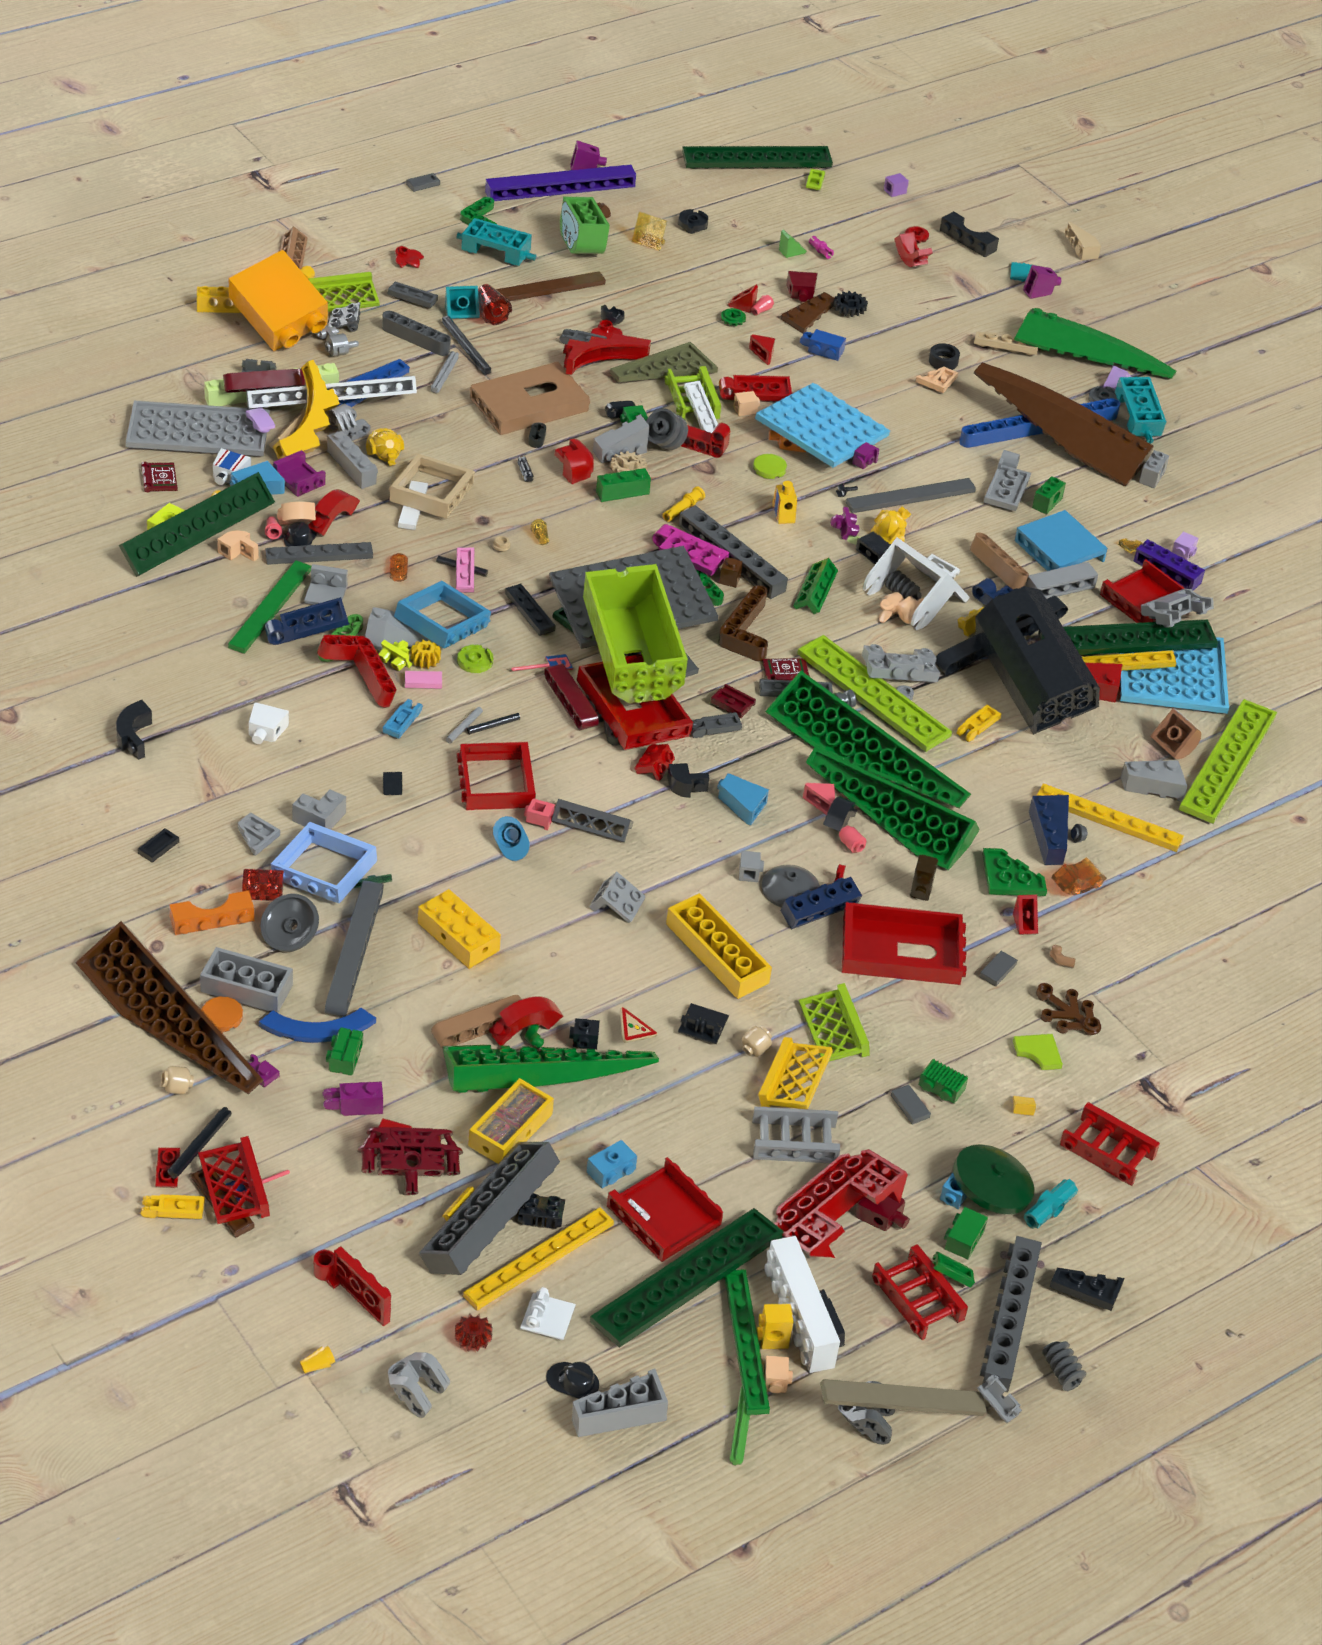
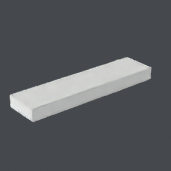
[684,381,718,433]
[398,481,428,530]

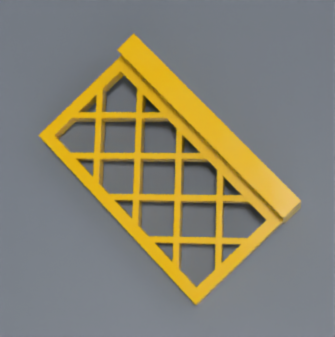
[758,1037,833,1110]

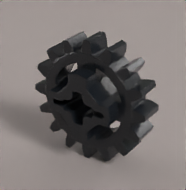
[833,291,868,317]

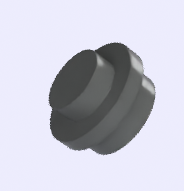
[1071,824,1088,843]

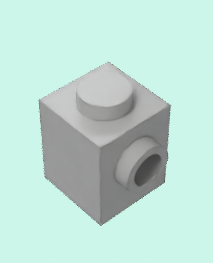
[739,851,764,882]

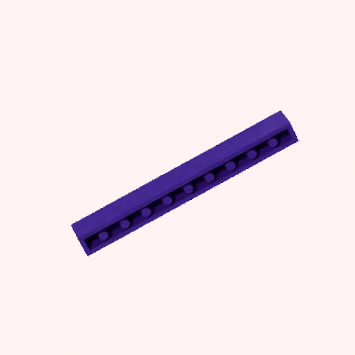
[485,164,636,201]

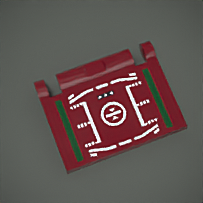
[141,461,178,493]
[762,658,810,681]

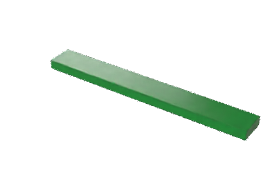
[228,560,312,654]
[724,1269,770,1415]

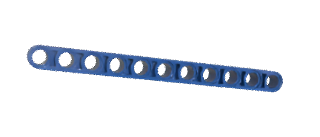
[959,398,1121,448]

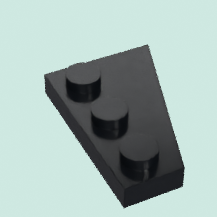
[1050,1267,1125,1311]

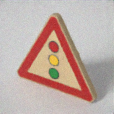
[620,1007,658,1043]

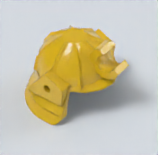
[366,428,404,466]
[870,506,911,544]

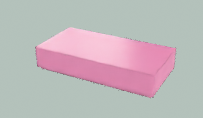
[405,671,442,689]

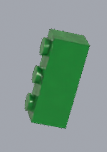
[596,468,651,502]

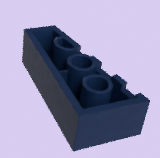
[1029,795,1069,865]

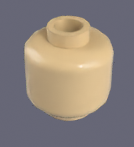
[742,1026,772,1057]
[161,1066,194,1094]

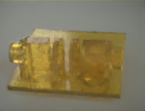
[632,211,667,251]

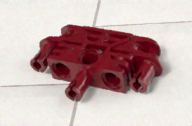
[357,1127,463,1195]

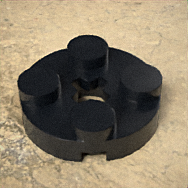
[678,209,708,234]

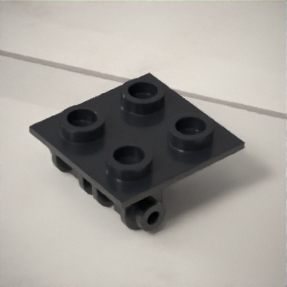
[678,1003,729,1044]
[518,1193,566,1229]

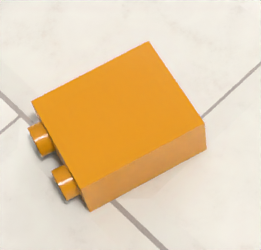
[229,250,328,352]

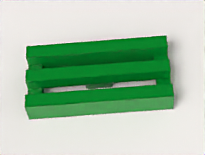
[933,1252,975,1288]

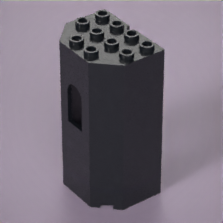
[975,586,1100,735]

